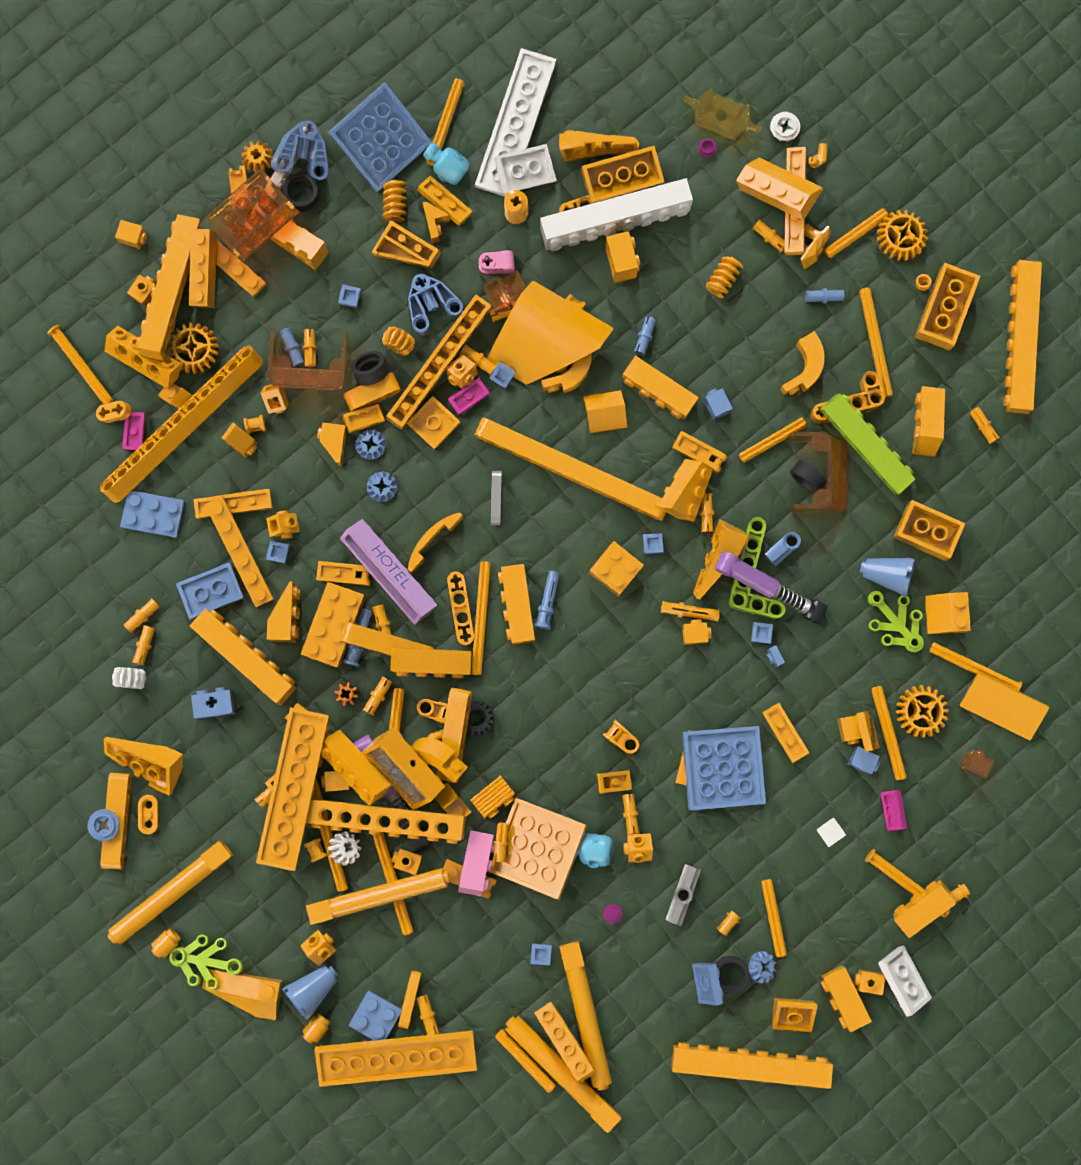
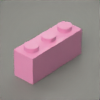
[458,831,495,896]

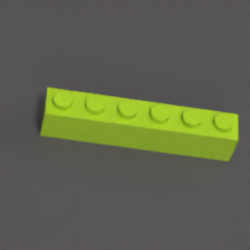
[819,394,915,495]

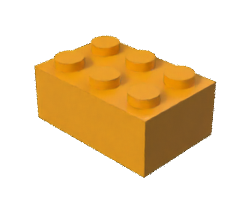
[893,500,965,561]

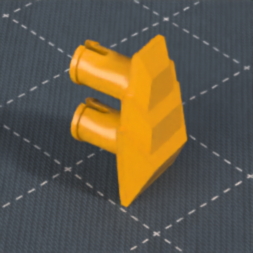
[801,224,831,269]

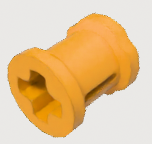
[244,414,266,434]
[304,838,327,863]

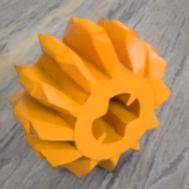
[241,140,273,174]
[382,326,415,356]

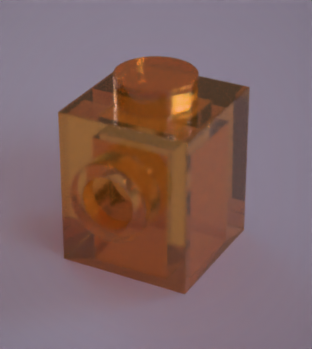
[961,749,994,779]

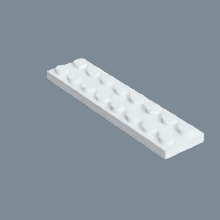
[475,48,556,197]

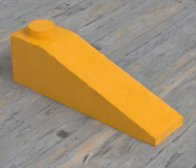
[693,519,748,599]
[202,968,283,1020]

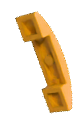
[408,513,463,574]

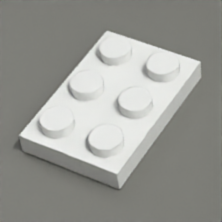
[494,144,557,194]
[878,945,932,1017]

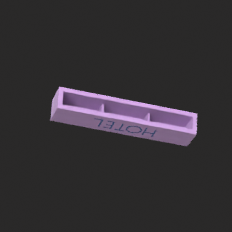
[340,519,437,625]

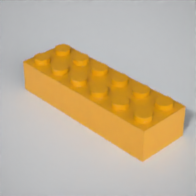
[190,609,297,705]

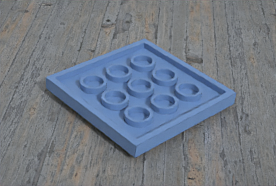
[328,83,432,192]
[682,726,766,810]

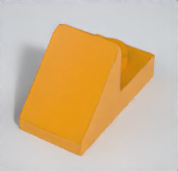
[423,202,450,244]
[158,383,193,409]
[597,770,632,793]
[435,782,471,816]

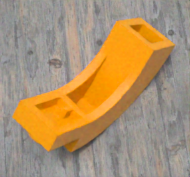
[780,331,824,396]
[542,353,592,394]
[411,737,468,783]

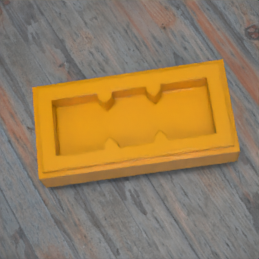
[342,404,385,434]

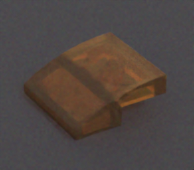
[483,270,527,313]

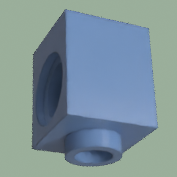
[704,388,733,420]
[847,746,880,774]

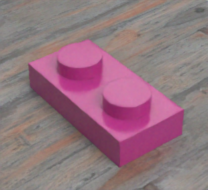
[448,378,490,415]
[122,412,146,451]

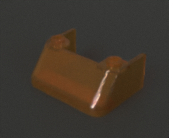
[267,329,350,391]
[789,432,848,513]

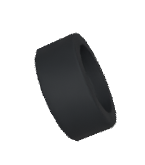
[283,173,320,211]
[351,351,389,386]
[790,460,827,494]
[715,956,750,995]

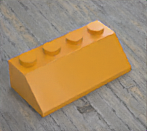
[581,146,664,203]
[736,158,823,221]

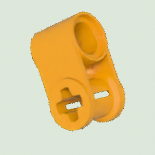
[417,699,447,723]
[603,720,639,754]

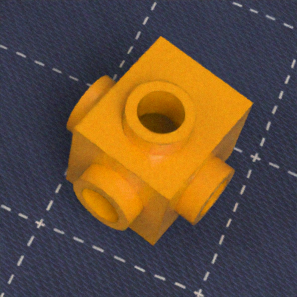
[446,354,478,389]
[266,511,299,539]
[623,833,653,863]
[300,930,336,966]

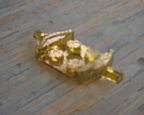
[682,88,762,141]

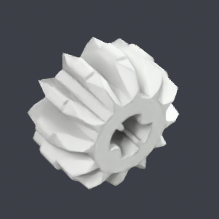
[112,667,146,689]
[327,832,362,866]

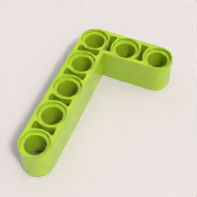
[729,517,785,620]

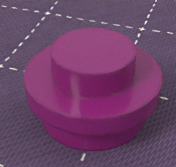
[698,139,717,157]
[603,904,622,924]

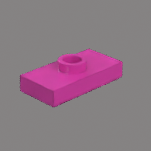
[880,790,907,831]

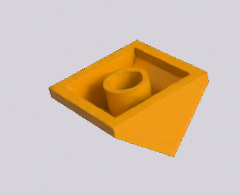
[584,390,627,434]
[772,998,817,1032]

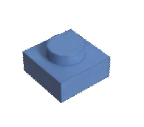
[338,285,361,308]
[490,361,516,388]
[643,533,663,554]
[266,541,290,564]
[751,622,773,644]
[766,645,785,667]
[530,943,552,965]

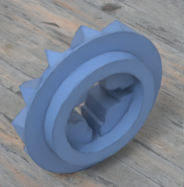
[356,429,386,460]
[366,471,397,502]
[88,809,120,841]
[749,951,776,984]

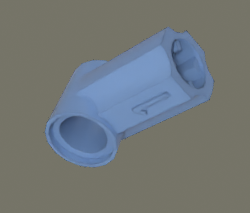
[764,532,801,566]

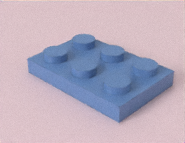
[120,491,185,538]
[176,562,244,620]

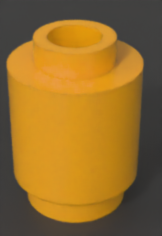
[151,928,181,958]
[302,1013,331,1044]

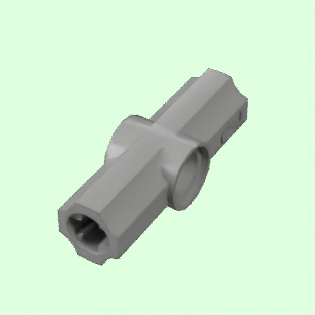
[665,864,701,926]

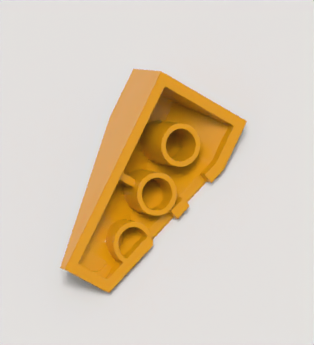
[559,130,638,162]
[104,737,183,796]

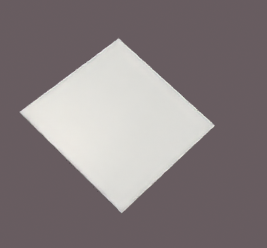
[817,817,846,847]

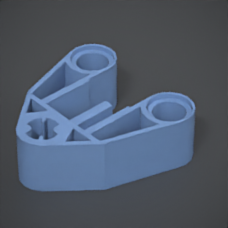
[271,121,328,181]
[408,274,464,336]

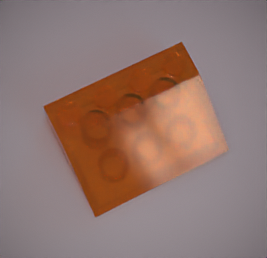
[204,168,299,262]

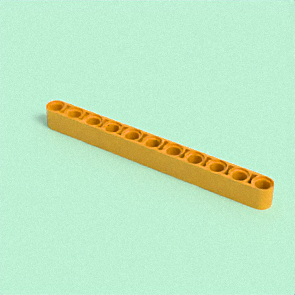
[100,346,263,503]
[474,418,666,521]

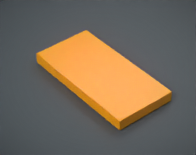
[960,672,1049,740]

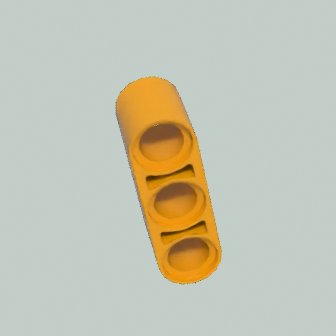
[343,373,401,412]

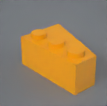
[268,216,329,271]
[371,221,442,269]
[912,386,945,457]
[654,459,713,522]

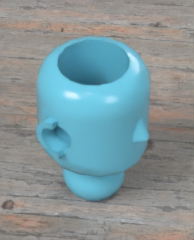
[423,143,470,185]
[577,833,614,868]

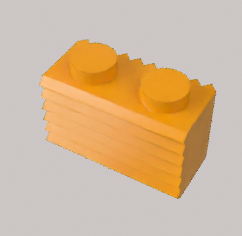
[471,775,515,819]

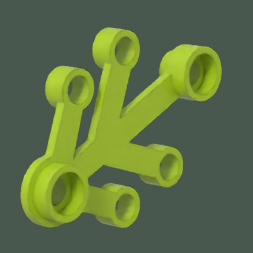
[867,591,924,652]
[169,934,243,990]

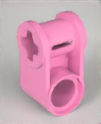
[479,251,515,275]

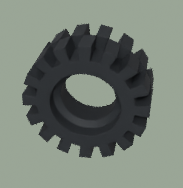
[467,701,494,736]

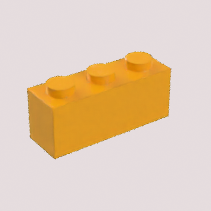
[893,880,956,938]
[821,966,872,1032]

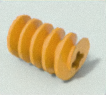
[383,180,407,222]
[504,190,528,224]
[705,256,744,299]

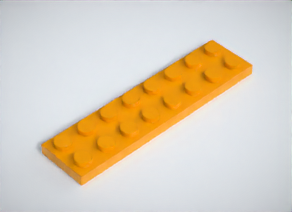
[256,707,329,871]
[315,1031,477,1087]

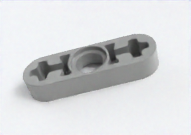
[491,471,502,526]

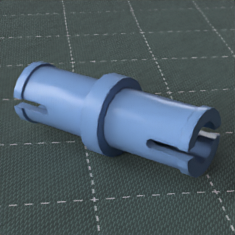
[805,288,845,303]
[634,317,657,356]
[279,328,305,367]

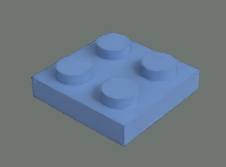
[692,963,723,1005]
[348,990,402,1041]

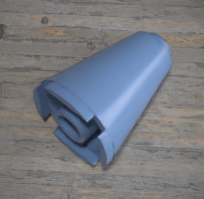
[860,558,915,596]
[282,966,338,1020]

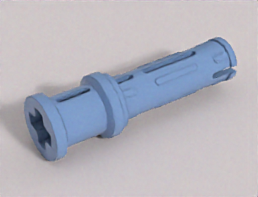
[534,571,560,630]
[342,608,373,667]

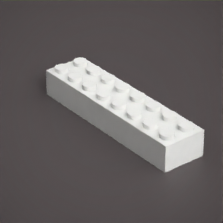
[540,178,693,251]

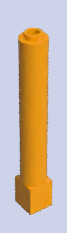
[108,840,234,945]
[306,868,450,925]
[560,941,612,1091]
[505,1016,621,1133]

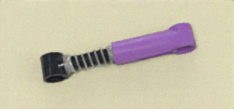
[714,551,828,624]
[353,734,431,853]

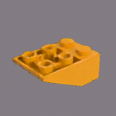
[267,582,301,643]

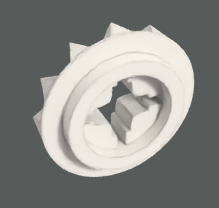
[770,112,800,142]

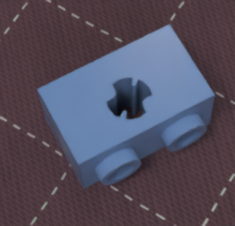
[191,687,236,719]

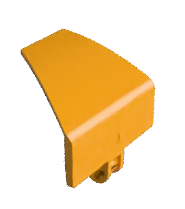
[487,281,613,385]

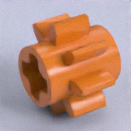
[334,682,359,706]

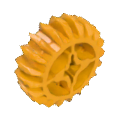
[877,210,928,261]
[167,323,219,374]
[895,685,949,738]

